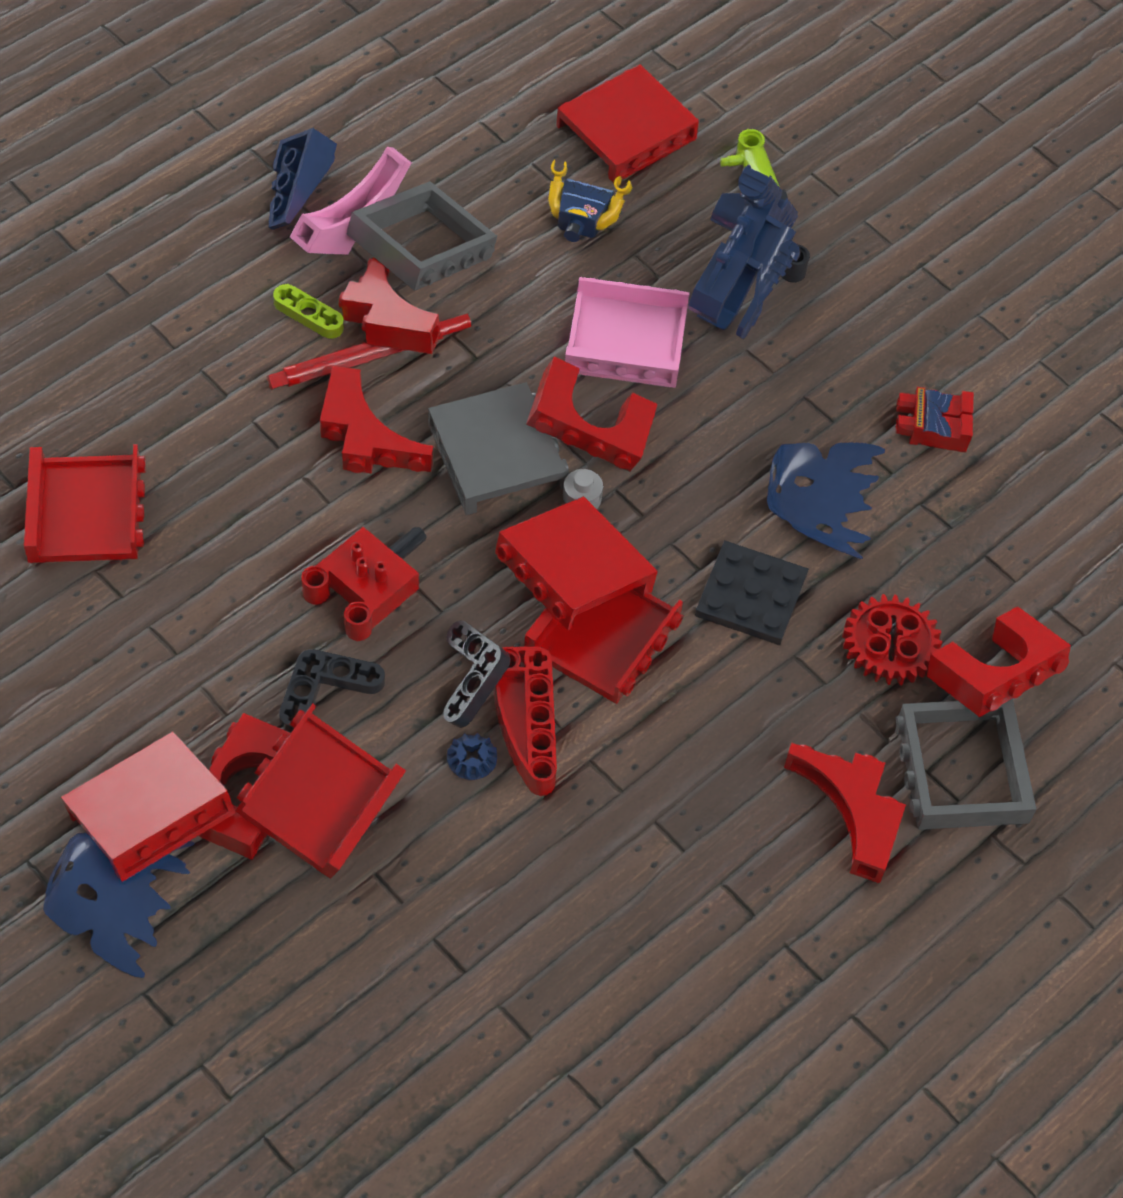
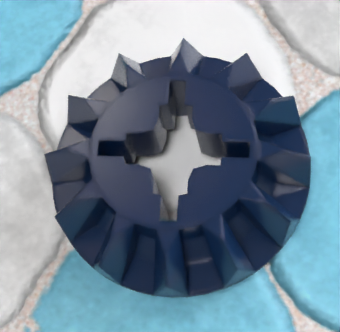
[447,732,497,780]

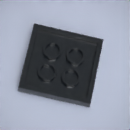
[695,540,809,645]

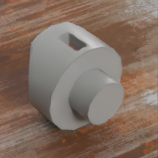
[563,469,603,509]

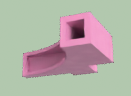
[290,147,411,255]

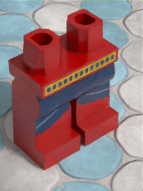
[895,387,974,453]

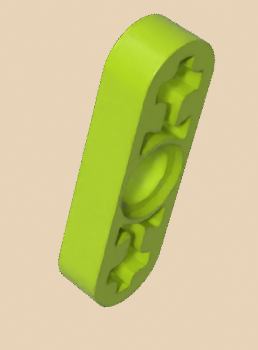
[273,284,344,339]

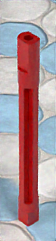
[266,313,472,390]

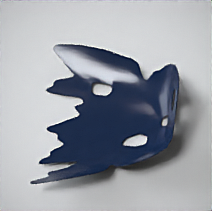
[767,442,885,559]
[43,833,195,978]

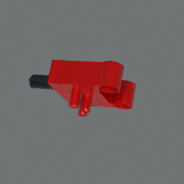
[301,527,427,641]

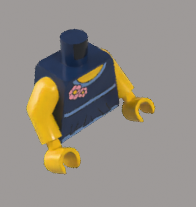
[548,160,632,242]

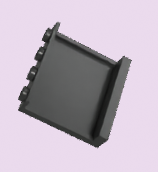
[428,382,569,515]

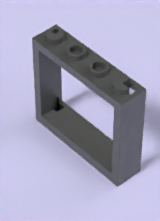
[347,181,498,291]
[895,699,1036,830]

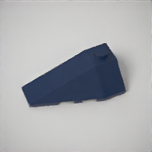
[269,128,337,230]

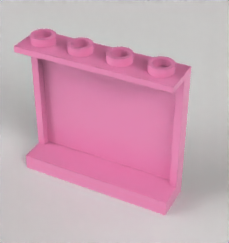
[565,277,690,388]

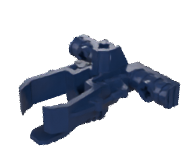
[688,165,800,340]

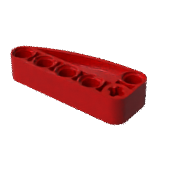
[493,647,557,796]

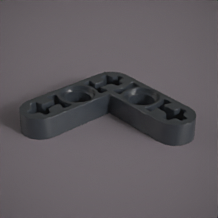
[443,620,511,728]
[279,649,385,733]

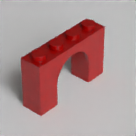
[526,356,658,472]
[927,606,1071,717]
[199,713,290,860]

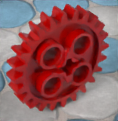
[842,594,942,685]

